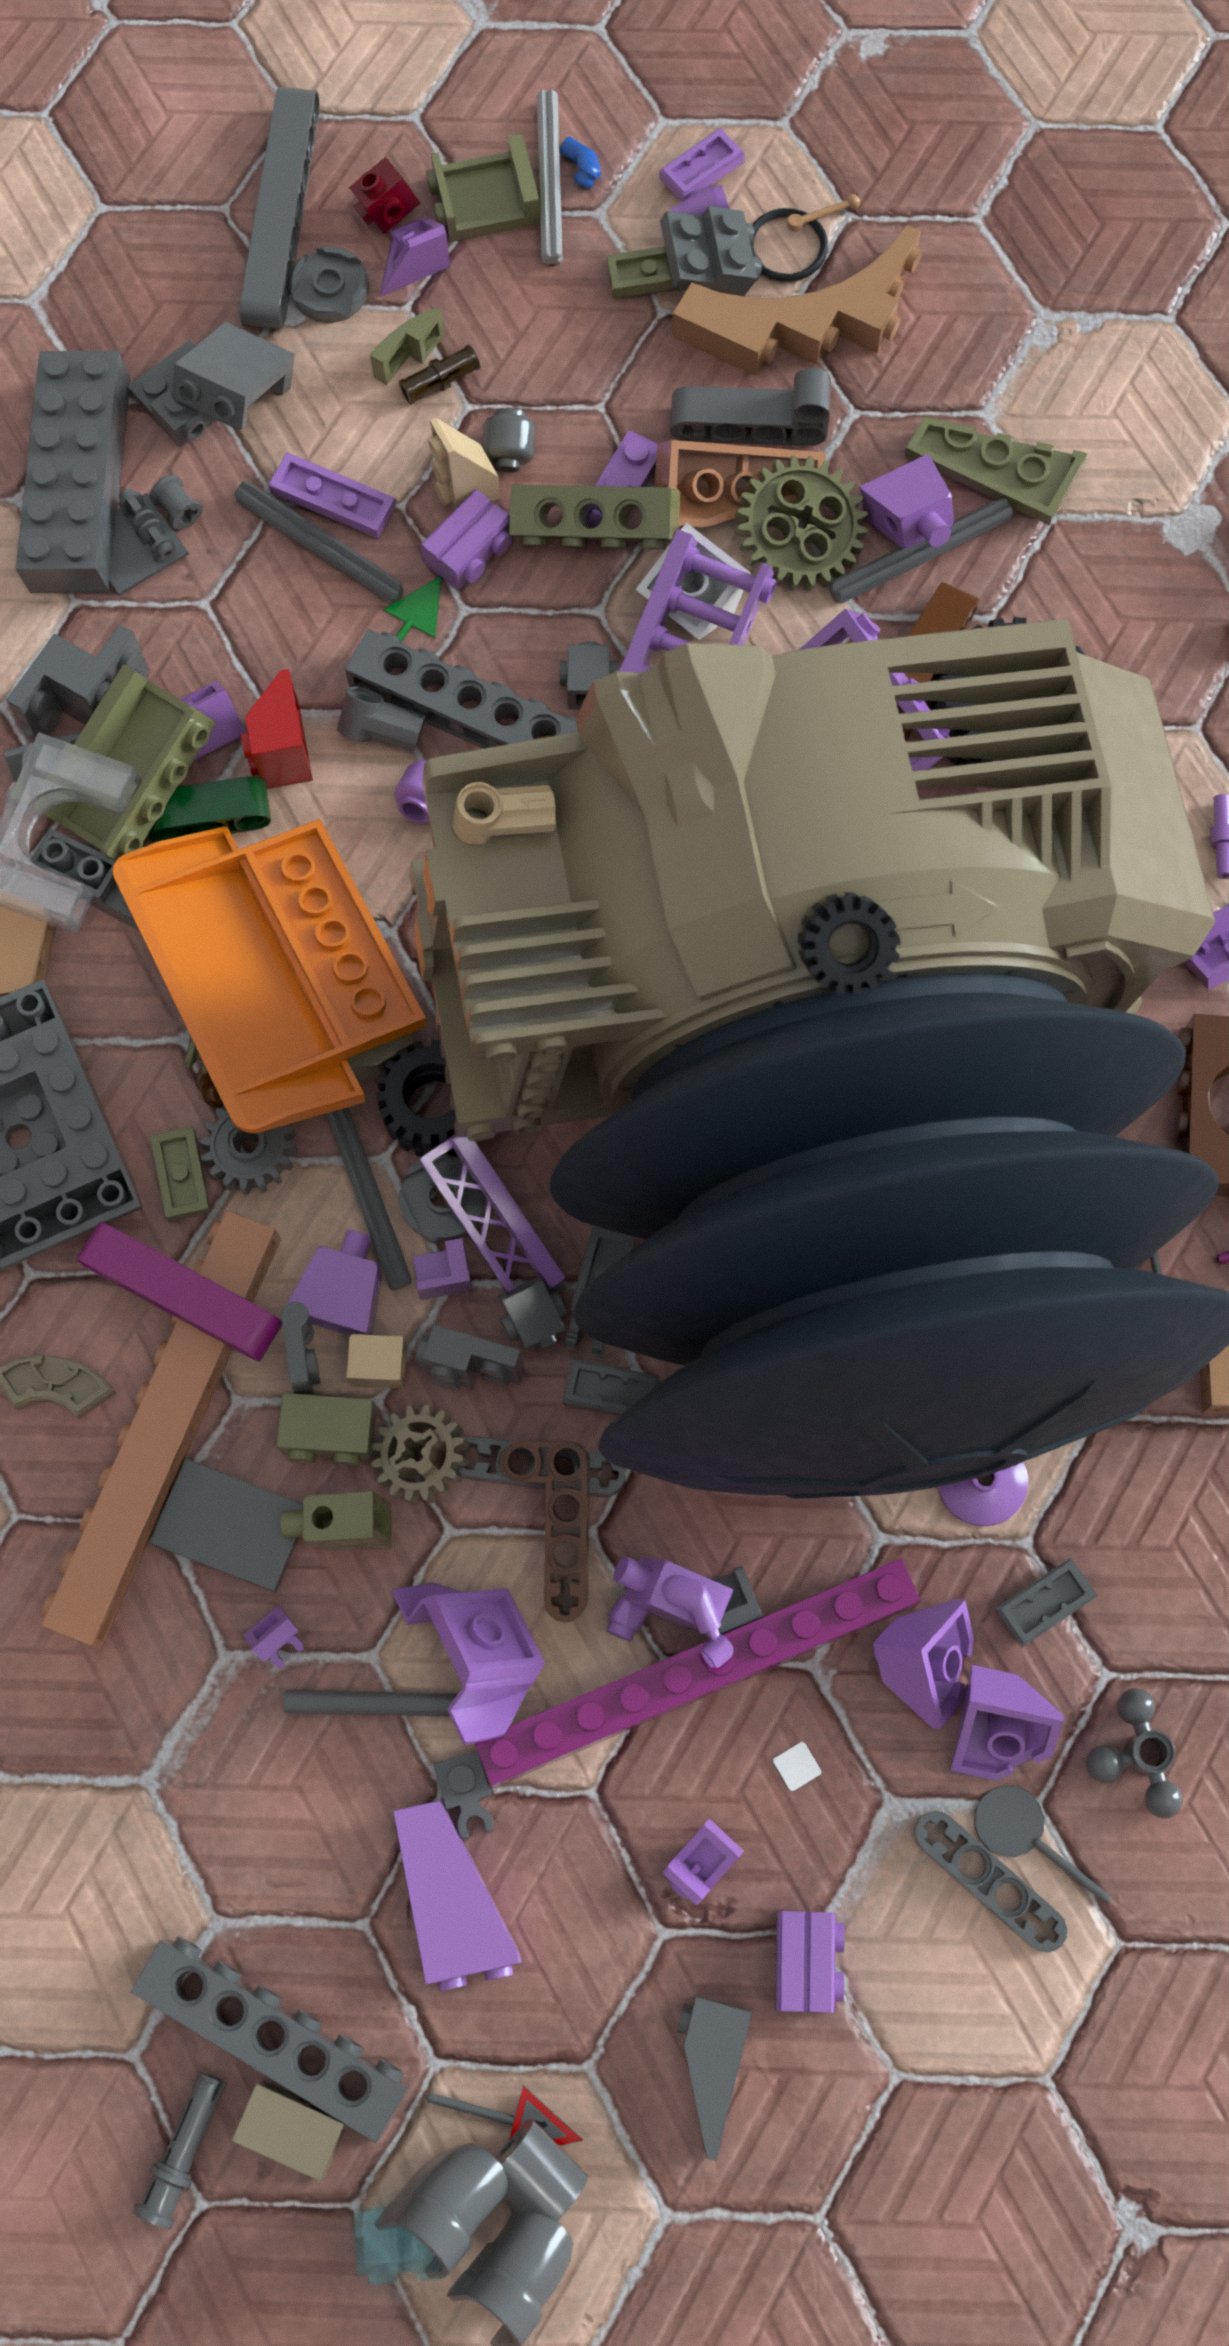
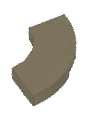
[0,1355,116,1419]

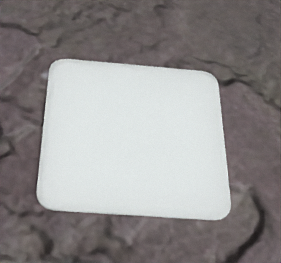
[773,1742,821,1791]

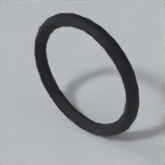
[751,208,828,282]

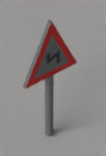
[426,2085,583,2146]

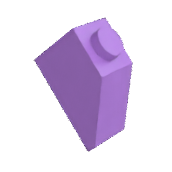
[873,1599,974,1729]
[951,1665,1063,1781]

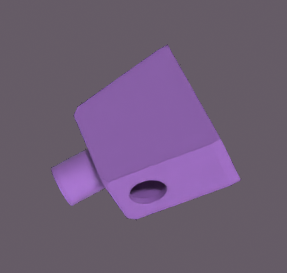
[860,454,954,548]
[287,1230,382,1336]

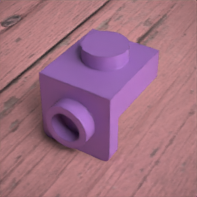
[663,1819,744,1905]

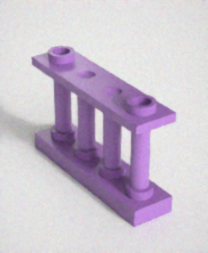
[620,529,777,673]

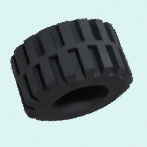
[376,1040,456,1157]

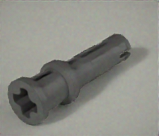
[132,2071,227,2229]

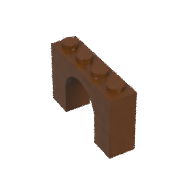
[1175,1014,1229,1196]

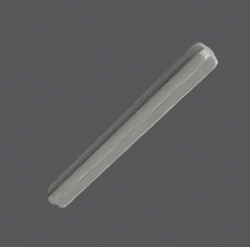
[537,90,563,265]

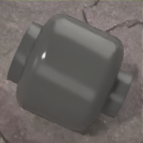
[482,408,535,473]

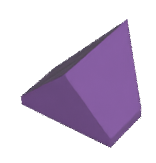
[379,216,450,297]

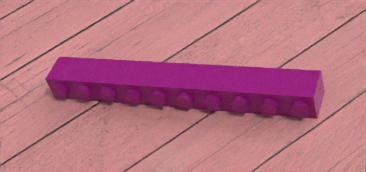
[474,1558,921,1788]

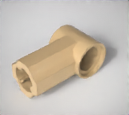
[452,782,556,845]

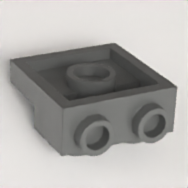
[660,206,762,297]
[127,340,216,448]
[415,1324,525,1391]

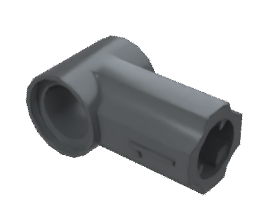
[337,686,425,751]

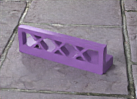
[418,1134,565,1292]

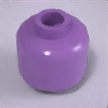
[394,760,429,824]

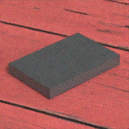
[149,1459,303,1593]

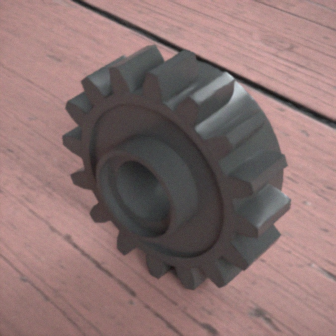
[199,1108,298,1195]

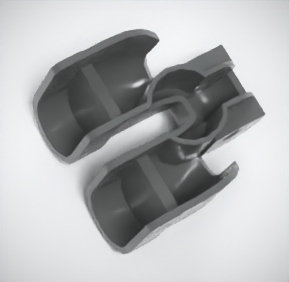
[374,2119,588,2346]

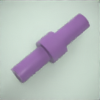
[1210,794,1229,879]

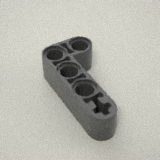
[670,368,831,446]

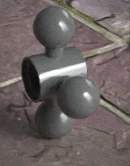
[1086,1688,1183,1819]

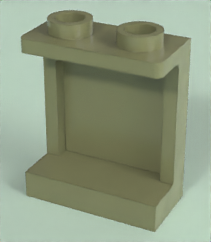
[426,133,540,242]

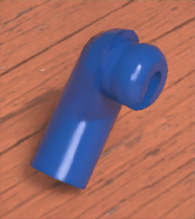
[560,136,601,189]

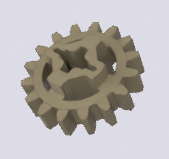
[371,1404,470,1505]

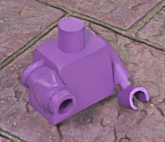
[606,1556,733,1668]

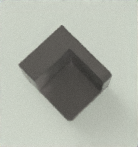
[713,1565,763,1634]

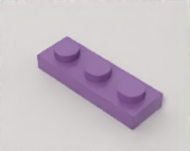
[268,452,396,539]

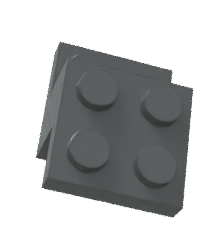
[6,625,149,742]

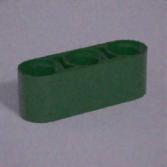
[149,776,271,842]

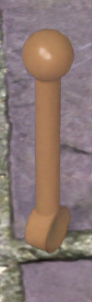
[787,194,860,232]

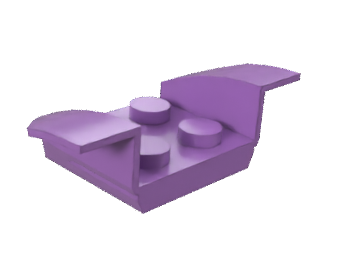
[392,1582,545,1745]

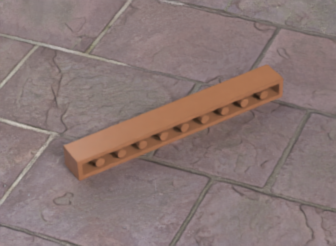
[41,1210,281,1650]

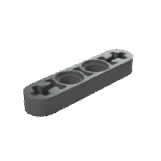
[456,1437,626,1497]
[913,1811,1067,1952]

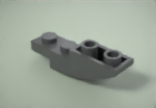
[28,828,139,930]

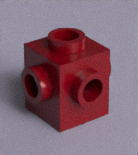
[349,157,421,234]

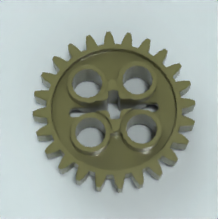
[735,455,868,591]

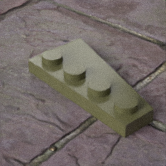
[905,416,1088,525]

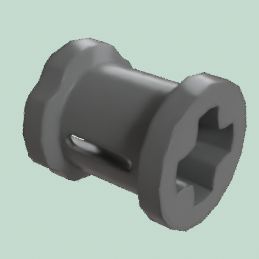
[149,475,203,530]

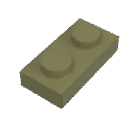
[607,246,674,298]
[150,1126,211,1222]

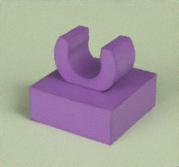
[243,1605,304,1668]

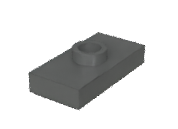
[563,1358,660,1416]
[994,1558,1098,1648]

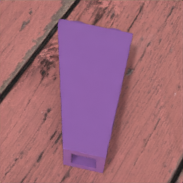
[393,1801,522,1991]

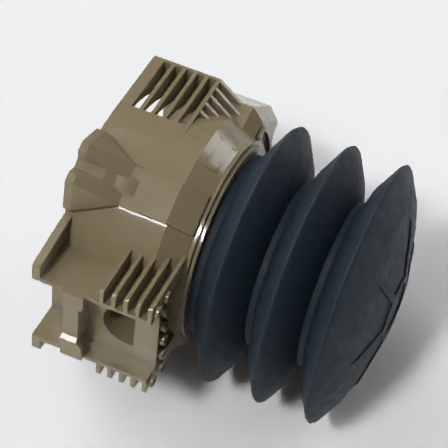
[409,619,1229,1499]

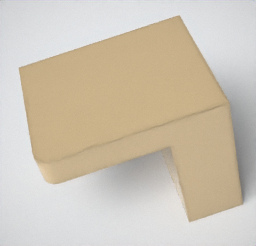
[346,1334,407,1389]

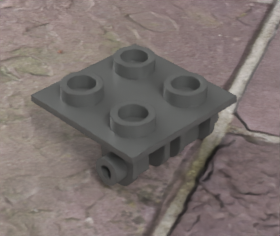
[109,489,189,596]

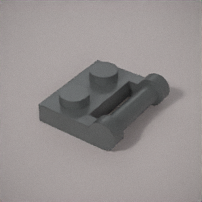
[281,1302,321,1395]

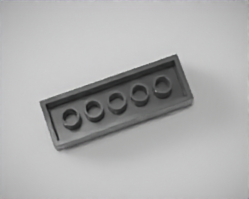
[16,350,131,593]

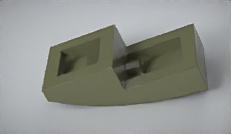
[370,308,445,385]

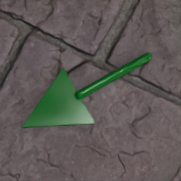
[383,576,441,641]

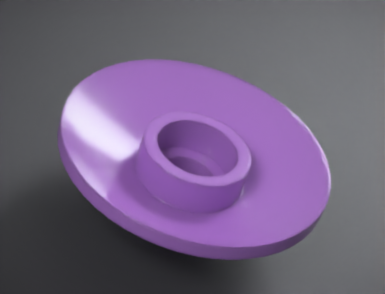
[938,1462,1028,1526]

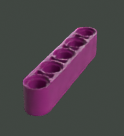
[76,1221,282,1362]

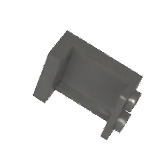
[172,322,295,430]

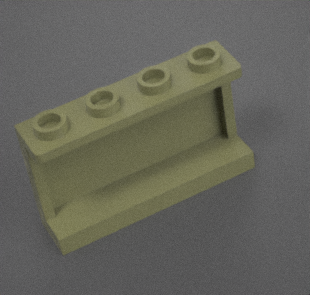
[35,664,216,860]

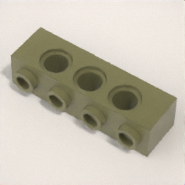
[509,484,680,549]

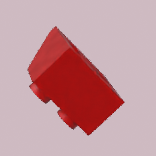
[241,669,313,789]

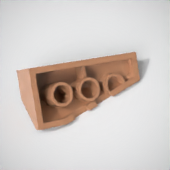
[655,440,826,528]

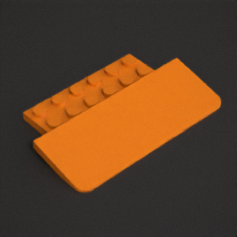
[113,819,426,1133]

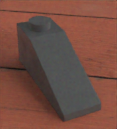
[677,1995,752,2161]

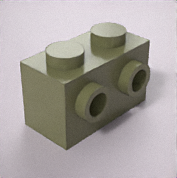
[277,1393,377,1466]

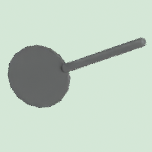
[975,1786,1111,1903]

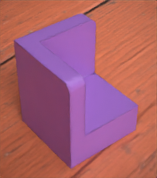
[413,1238,473,1300]

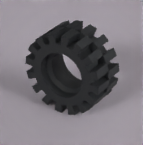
[797,892,901,995]

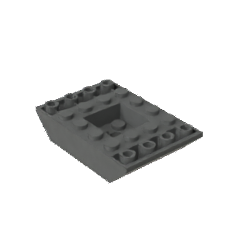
[0,979,143,1271]

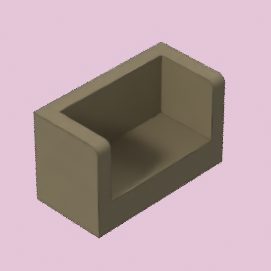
[232,2081,347,2181]

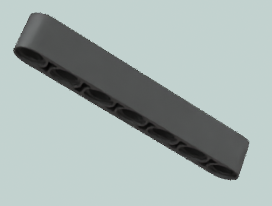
[240,87,320,329]

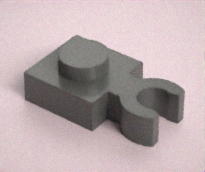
[434,1750,494,1839]

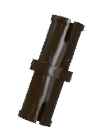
[399,344,481,405]

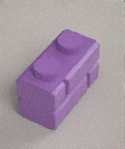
[420,490,513,590]
[775,1911,845,2013]

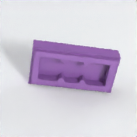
[660,128,745,202]

